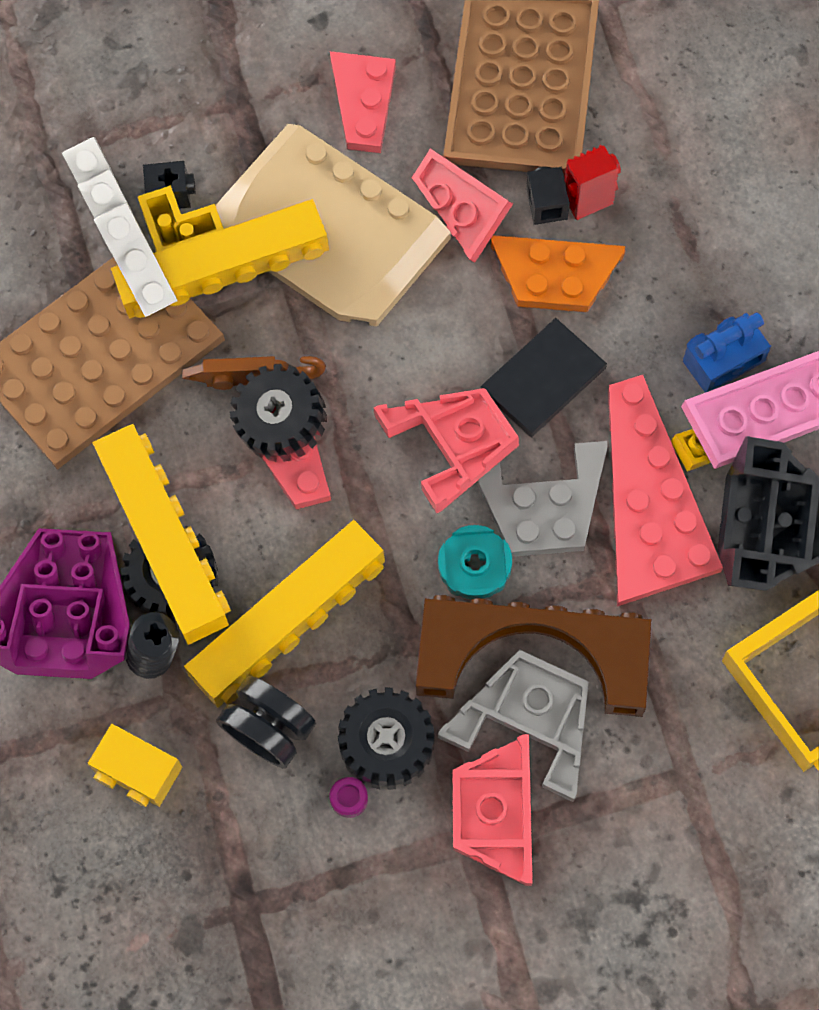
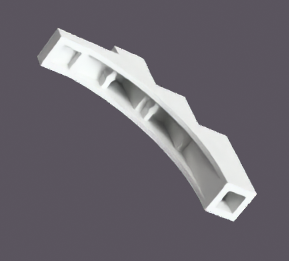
[62,137,178,317]

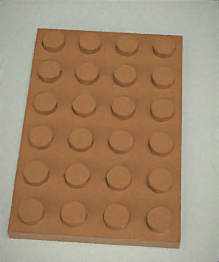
[443,0,599,176]
[0,257,225,470]

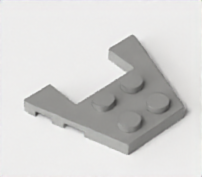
[477,441,608,557]
[438,650,589,802]

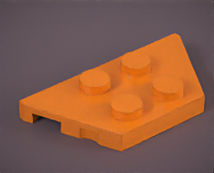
[491,235,626,312]

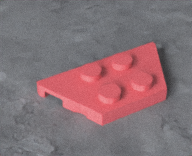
[452,734,532,886]

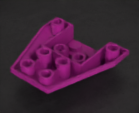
[0,528,130,679]

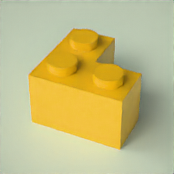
[137,186,224,252]

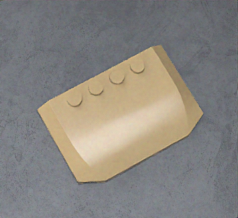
[215,124,451,326]

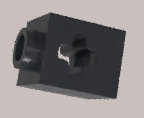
[143,161,196,209]
[526,166,570,225]

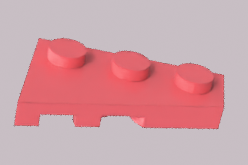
[330,51,396,153]
[412,149,513,262]
[262,406,331,509]

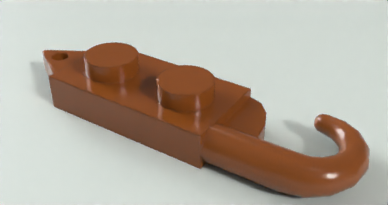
[182,356,326,390]

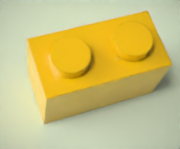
[87,723,183,807]

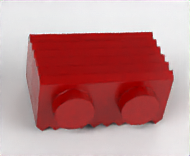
[565,145,621,220]

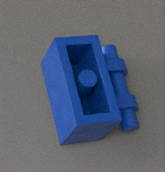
[683,312,771,393]

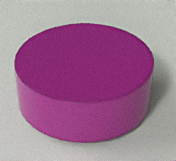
[329,777,368,818]

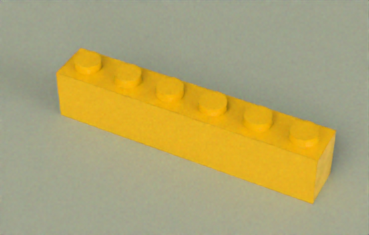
[111,199,329,319]
[92,424,231,645]
[184,520,385,708]

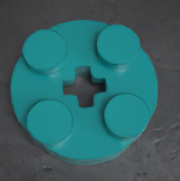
[438,525,512,600]

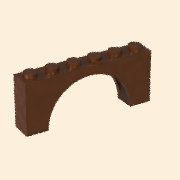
[416,595,652,717]

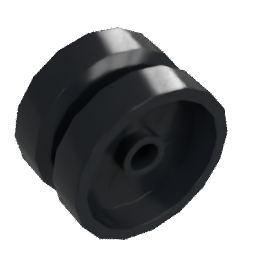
[216,675,316,769]

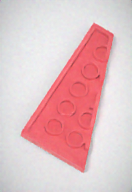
[608,374,723,607]

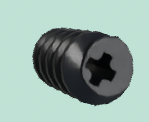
[126,612,179,679]

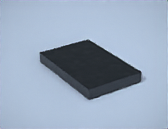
[481,318,607,438]

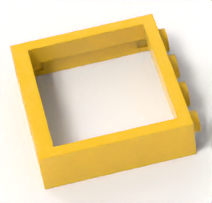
[722,590,819,772]

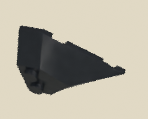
[717,436,819,591]

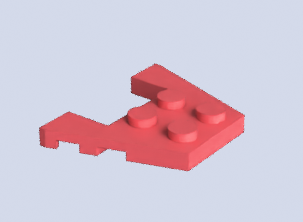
[374,388,519,513]

